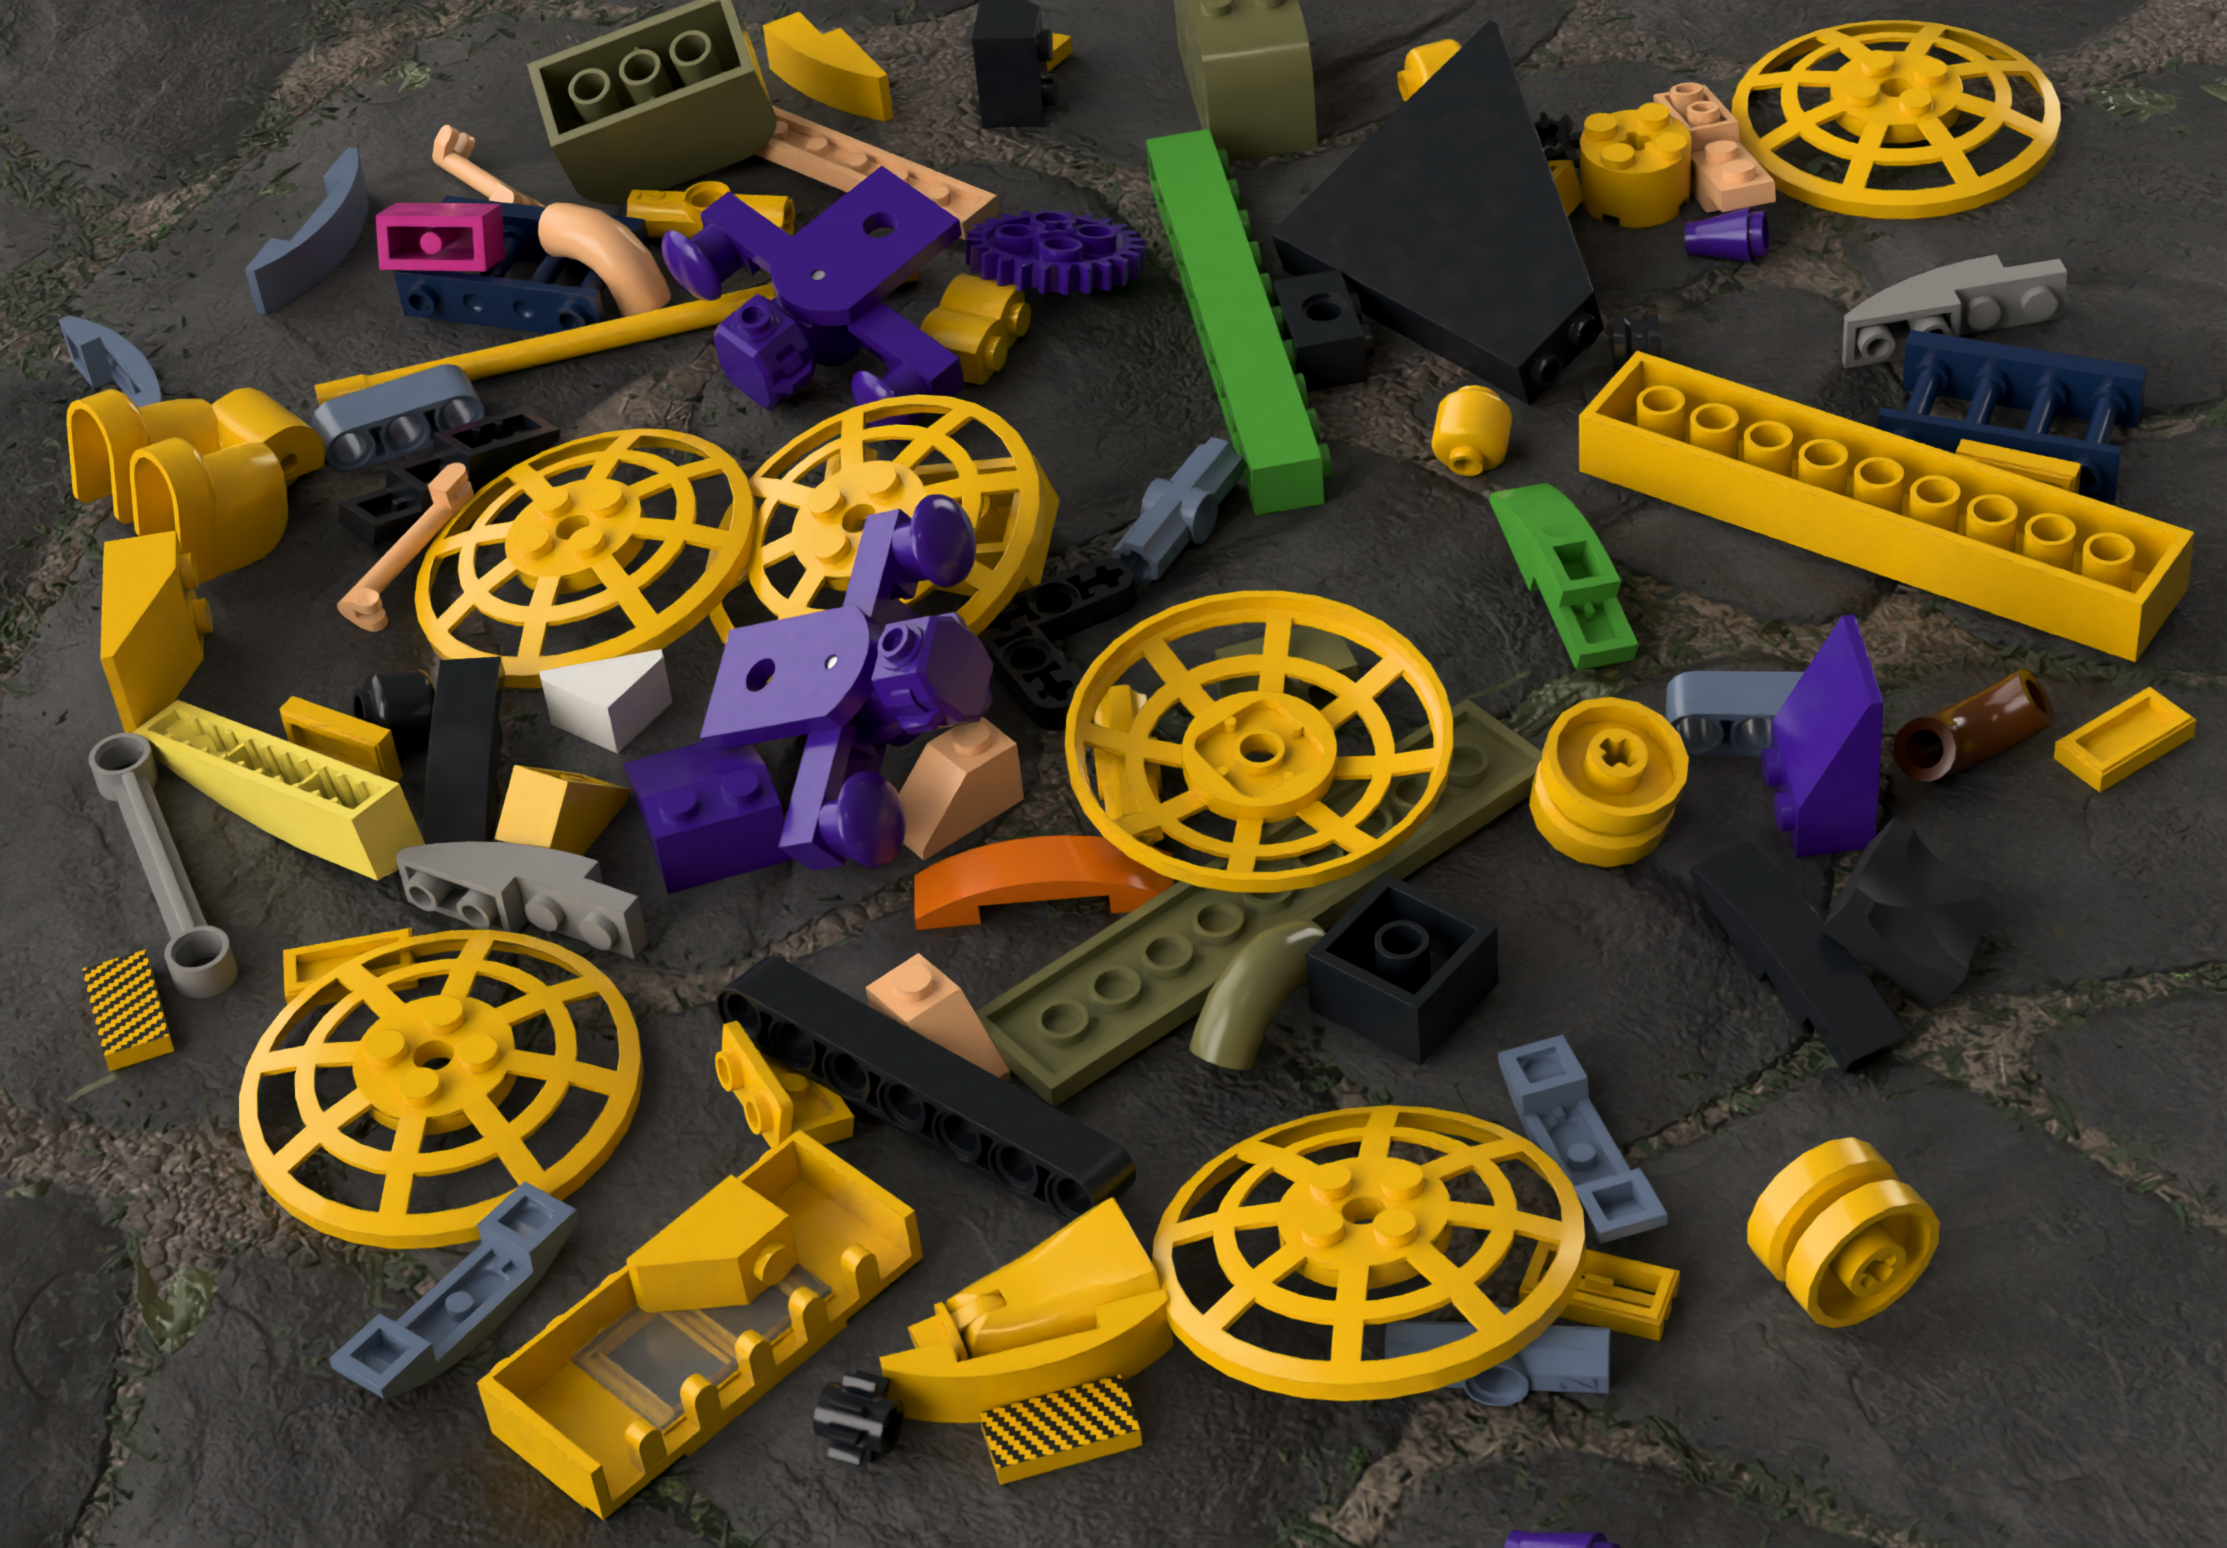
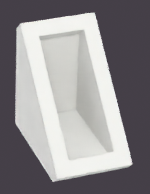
[540,649,673,754]

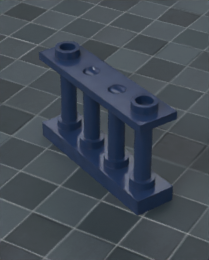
[393,196,651,334]
[1877,330,2147,501]

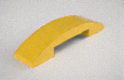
[879,1289,1174,1423]

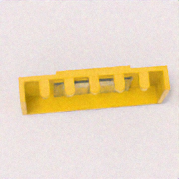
[477,1129,923,1520]

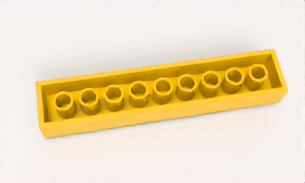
[1579,351,2195,662]

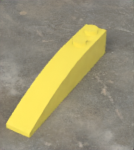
[132,700,426,881]

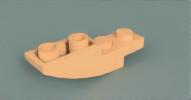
[1653,83,1776,213]

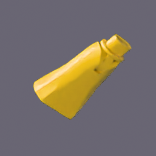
[908,1198,1161,1362]

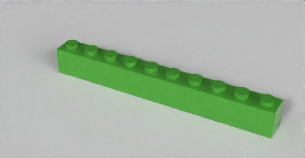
[1146,129,1332,516]

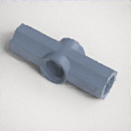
[1112,437,1244,587]
[1385,1306,1611,1406]

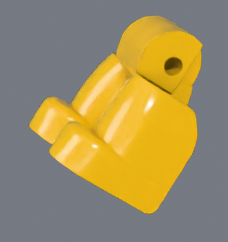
[67,387,326,584]

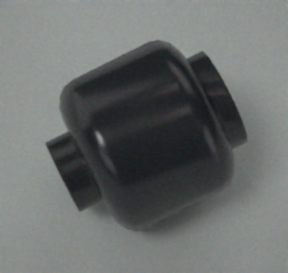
[353,669,436,750]

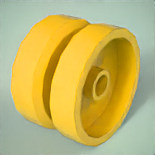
[1529,697,1689,868]
[1747,1137,1940,1329]

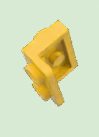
[715,1021,854,1149]

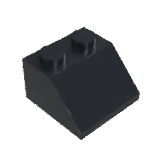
[972,0,1058,128]

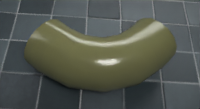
[1189,919,1326,1070]

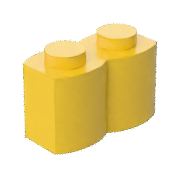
[920,274,1031,385]

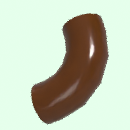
[1893,668,2055,782]

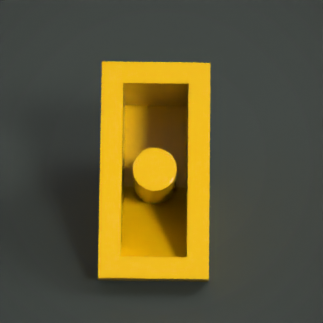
[495,765,631,856]
[626,1175,800,1313]

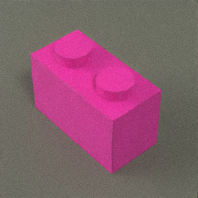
[375,203,505,271]

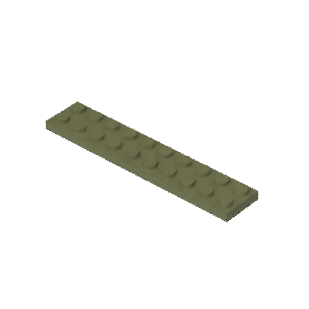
[975,699,1542,1108]

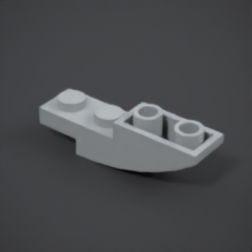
[1842,254,2067,369]
[395,841,648,959]

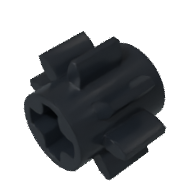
[1534,112,1582,169]
[813,1370,904,1466]

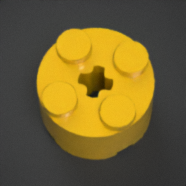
[1580,102,1691,228]

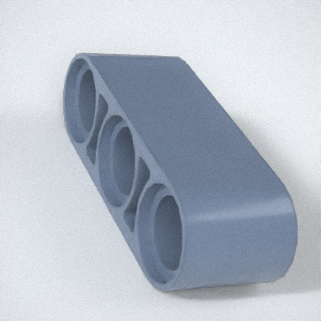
[312,364,484,472]
[1665,671,1804,757]

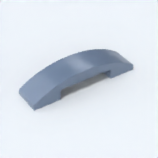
[245,147,369,315]
[59,315,164,407]
[1498,1035,1668,1244]
[329,1181,579,1399]

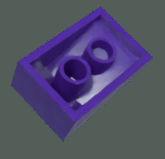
[1761,614,1884,857]
[623,741,791,894]

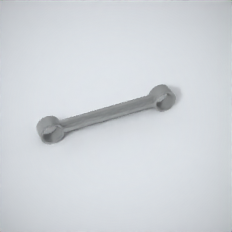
[89,733,238,999]

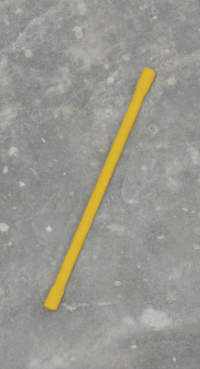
[314,271,919,406]

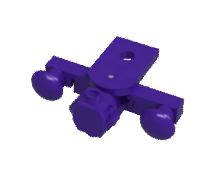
[661,166,965,443]
[699,494,994,871]

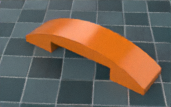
[914,835,1175,930]

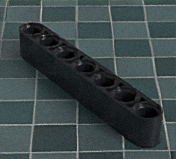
[715,956,1136,1224]

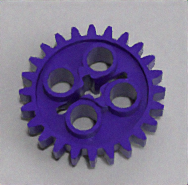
[965,210,1145,295]

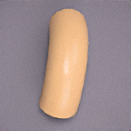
[538,203,671,317]

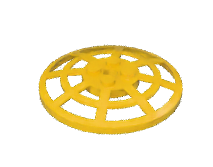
[1732,20,2061,219]
[706,395,1046,683]
[414,428,758,689]
[1065,591,1453,893]
[239,929,644,1249]
[1152,1105,1586,1401]

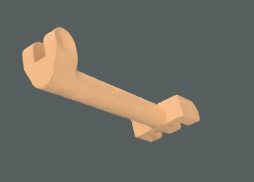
[432,125,547,207]
[337,463,474,632]

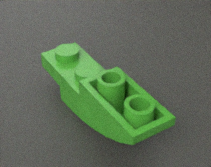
[1489,483,1639,671]

